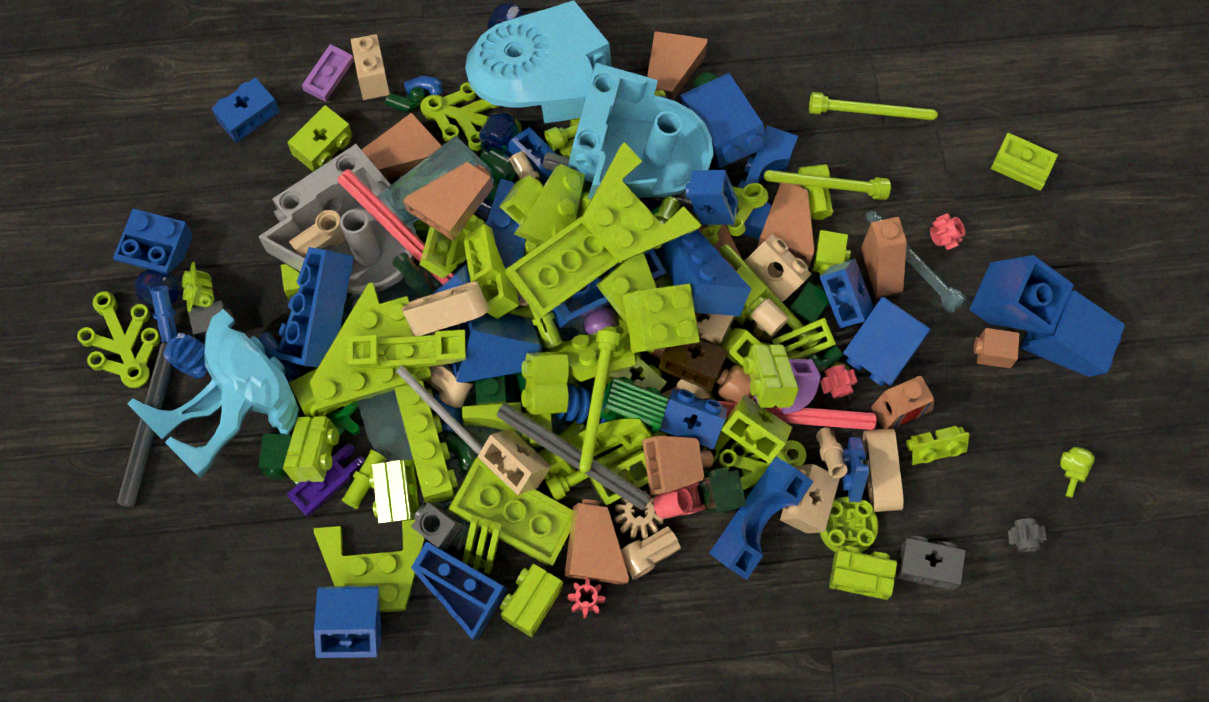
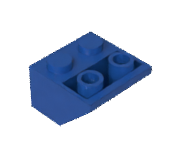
[113,209,193,274]
[314,586,382,658]

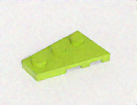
[514,164,585,245]
[596,253,656,352]

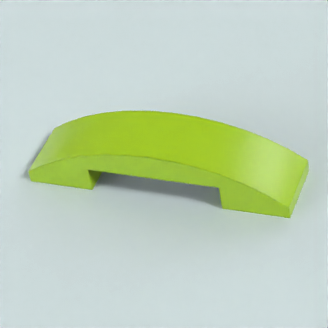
[347,330,466,369]
[544,419,653,480]

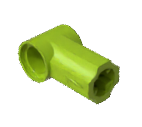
[798,164,833,220]

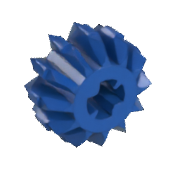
[163,333,208,379]

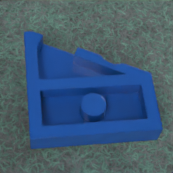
[843,437,869,502]

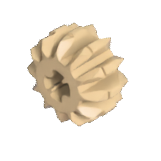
[615,490,664,539]

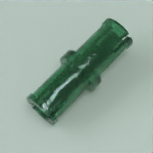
[392,252,438,297]

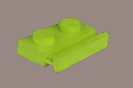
[991,133,1058,191]

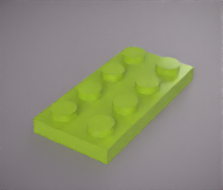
[505,216,619,319]
[448,458,573,567]

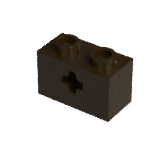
[659,339,728,392]

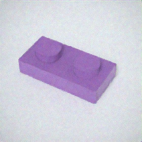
[302,44,354,102]

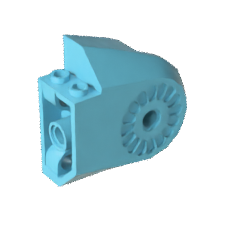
[465,0,612,123]
[567,63,713,199]

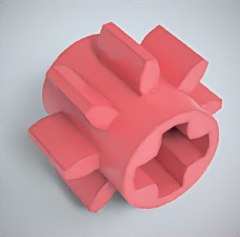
[930,213,965,250]
[820,365,857,399]
[568,579,605,618]

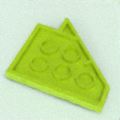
[310,282,432,412]

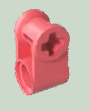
[653,482,706,519]

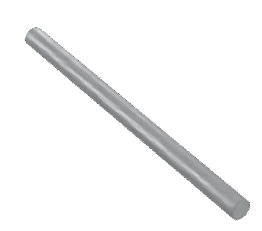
[396,365,483,455]

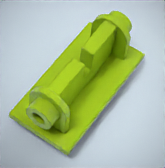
[181,262,214,312]
[906,426,969,465]

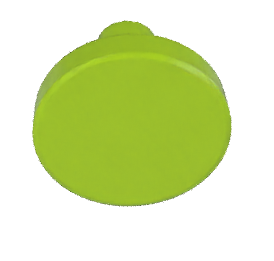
[820,497,878,553]

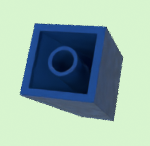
[681,73,768,168]
[969,255,1074,334]
[1020,290,1125,377]
[843,297,932,387]
[452,313,542,383]

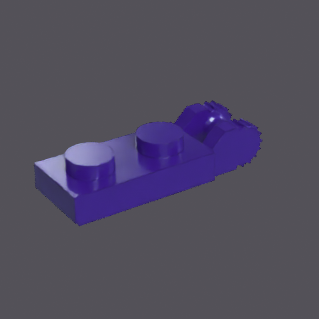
[287,443,366,518]

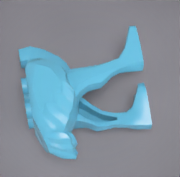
[128,309,299,479]

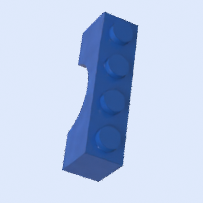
[736,126,798,240]
[709,456,814,580]

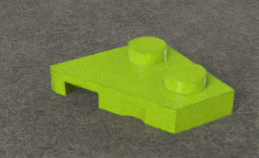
[419,226,467,279]

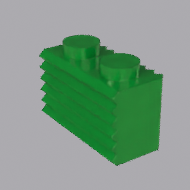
[600,377,668,435]

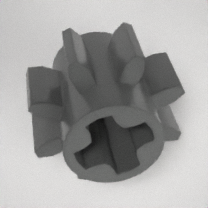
[1008,518,1047,552]

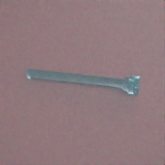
[866,211,966,313]

